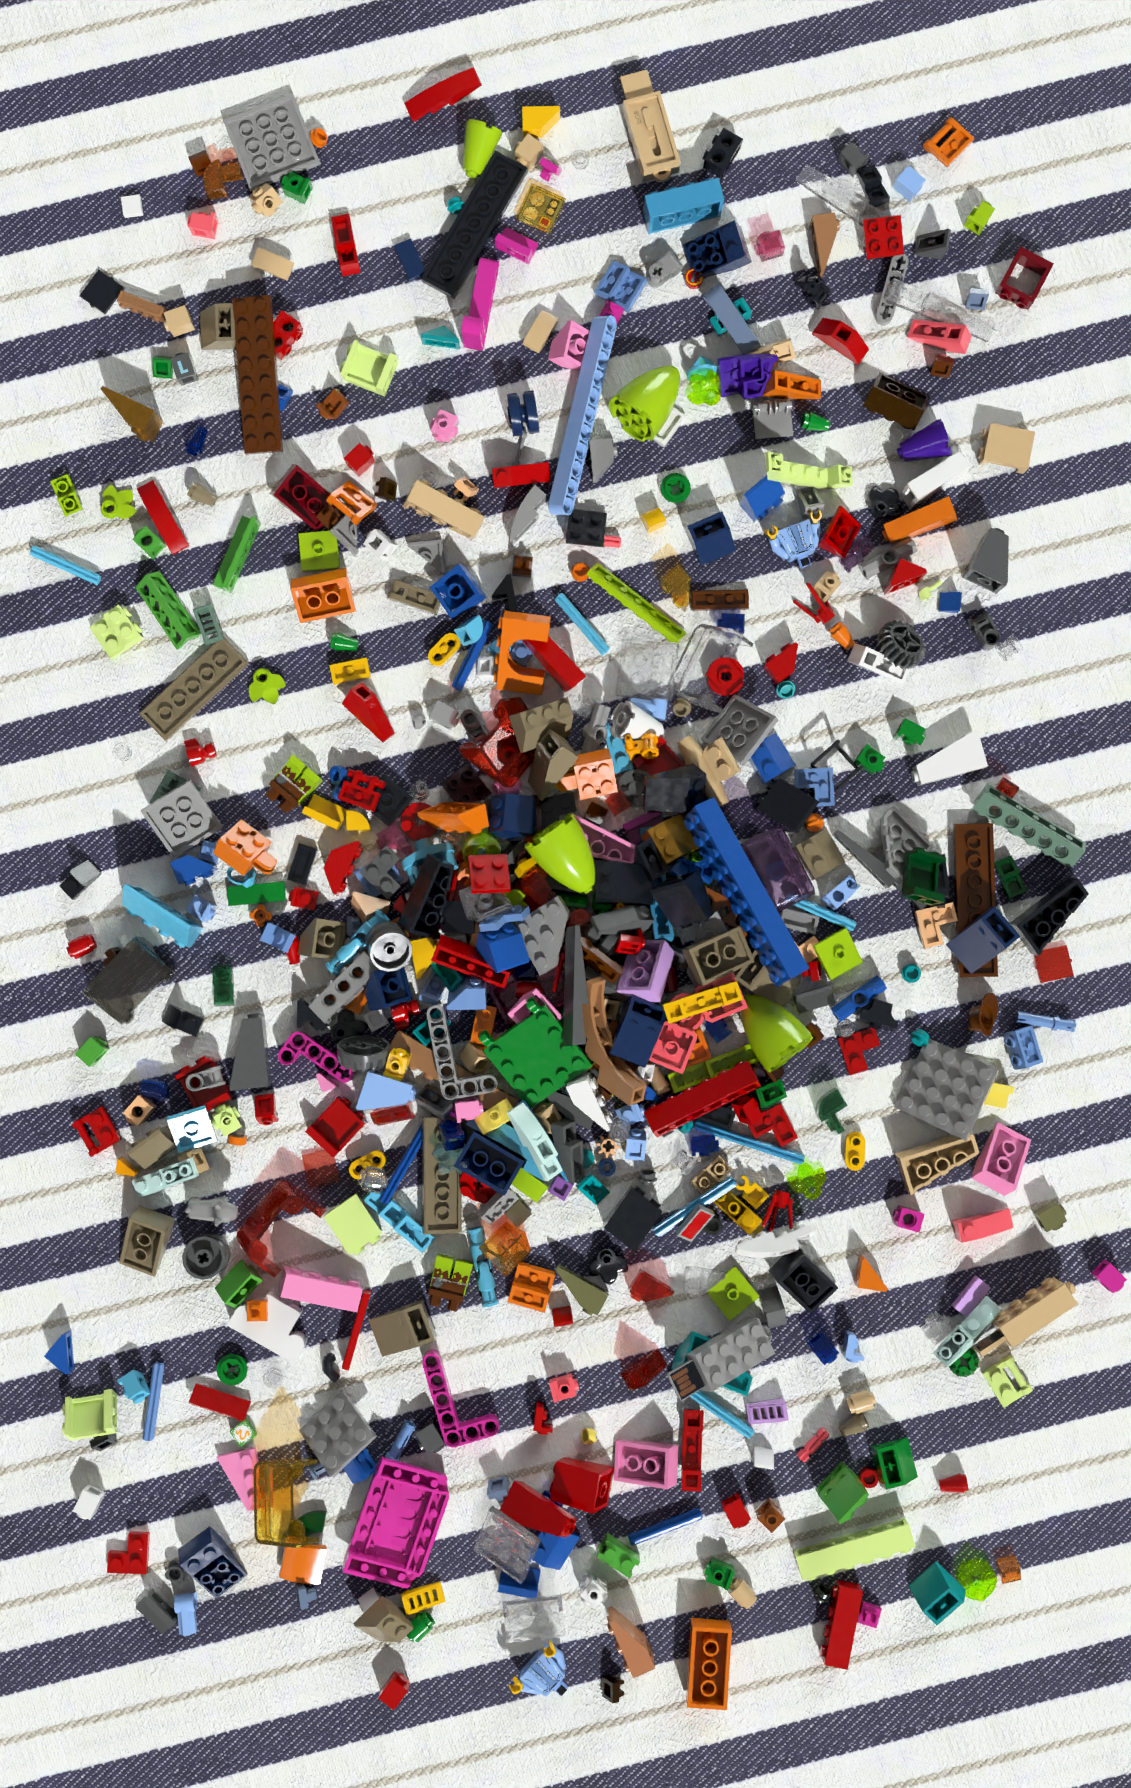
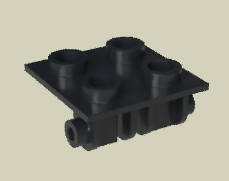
[440,764,491,803]

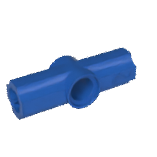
[830,975,887,1022]

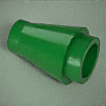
[800,411,830,431]
[330,632,358,651]

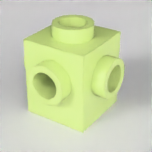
[211,1103,242,1137]

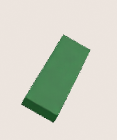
[227,881,287,906]

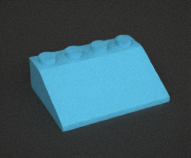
[122,884,203,948]

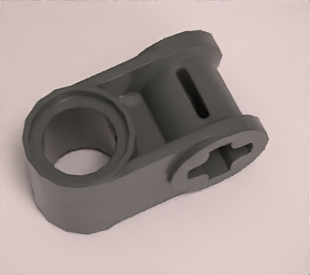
[967,611,1001,650]
[460,709,491,748]

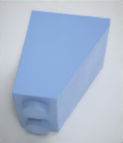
[356,1070,418,1110]

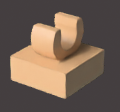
[454,477,479,502]

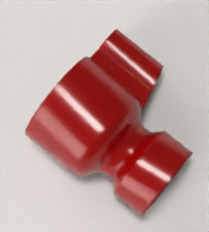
[184,738,217,767]
[390,999,421,1031]

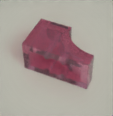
[376,823,414,857]

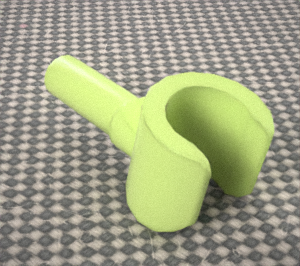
[919,580,942,601]

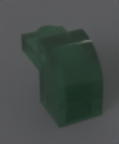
[816,1088,848,1135]

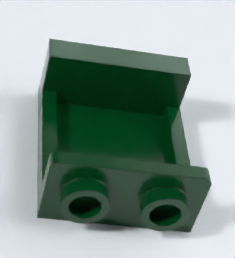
[901,847,946,905]

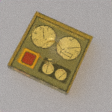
[516,184,566,234]

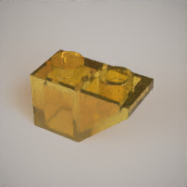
[660,564,691,611]

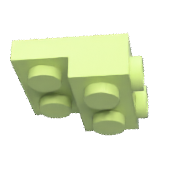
[89,604,144,660]

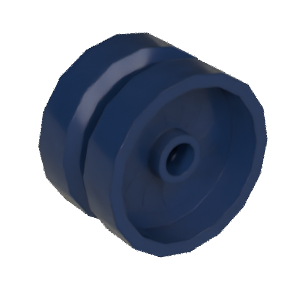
[507,390,540,437]

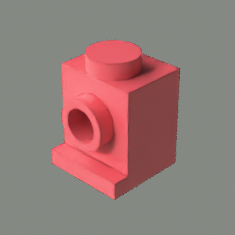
[187,212,219,239]
[549,1373,579,1403]

